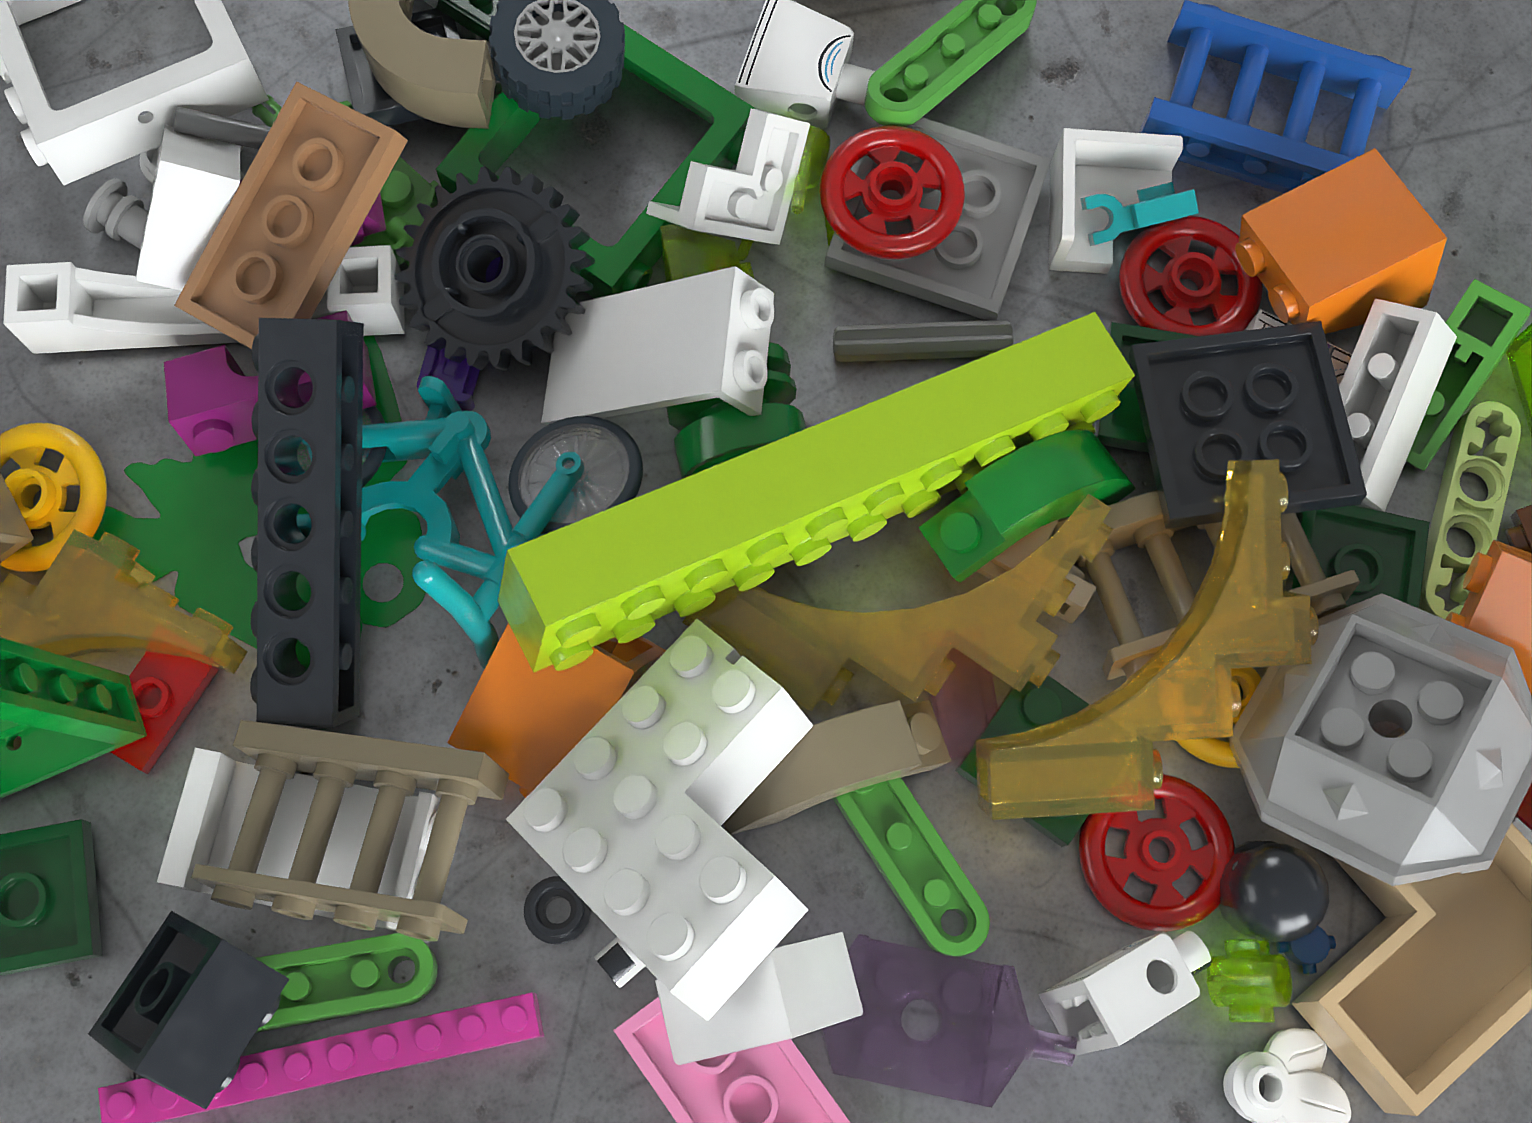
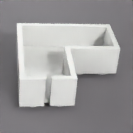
[506,619,813,1021]

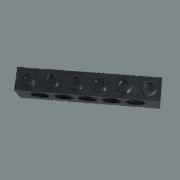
[250,318,364,728]

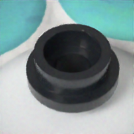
[524,876,592,945]

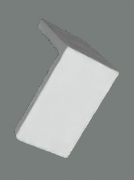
[646,108,810,245]
[136,125,240,291]
[1049,128,1183,274]
[655,932,863,1065]

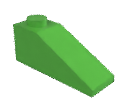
[1406,278,1532,471]

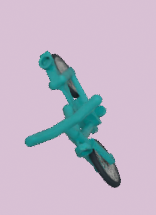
[297,376,643,669]

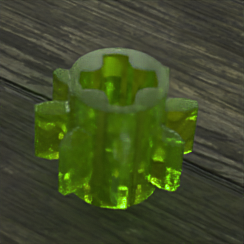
[1207,939,1292,1022]

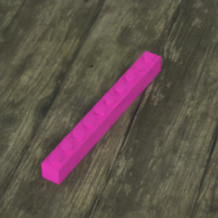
[98,992,544,1123]

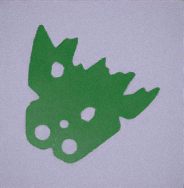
[65,335,426,668]

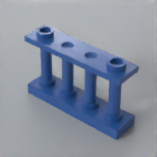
[1139,0,1412,194]

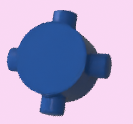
[1276,926,1336,974]

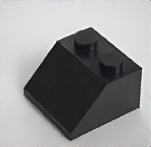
[88,910,289,1109]

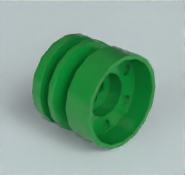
[666,342,807,479]

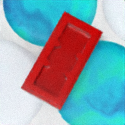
[110,627,223,774]

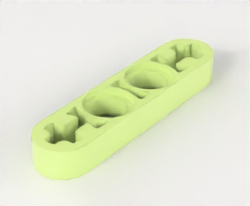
[1419,401,1521,619]

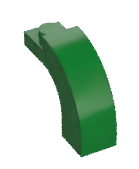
[918,429,1136,583]

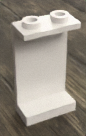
[541,266,774,444]
[157,748,440,931]

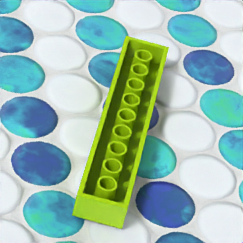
[498,312,1135,673]

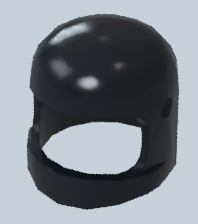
[1218,841,1330,942]

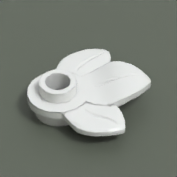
[1223,1028,1351,1123]

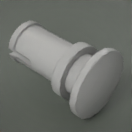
[83,178,148,249]

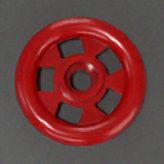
[820,125,965,259]
[1119,216,1263,336]
[1079,773,1235,932]

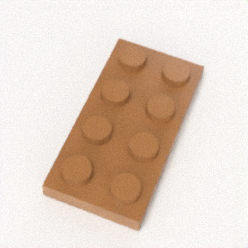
[174,81,408,349]

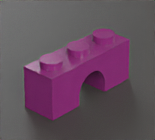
[164,310,377,457]

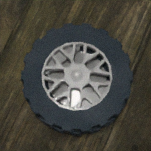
[489,0,625,120]

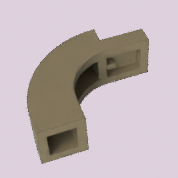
[348,0,496,129]
[723,700,952,835]

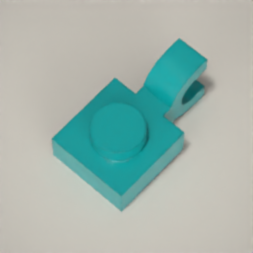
[1080,182,1199,246]

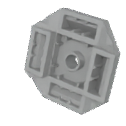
[1229,593,1532,886]

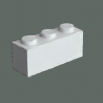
[1339,298,1457,512]

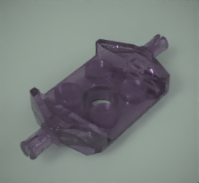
[821,934,1077,1108]

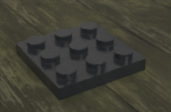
[1128,321,1367,529]

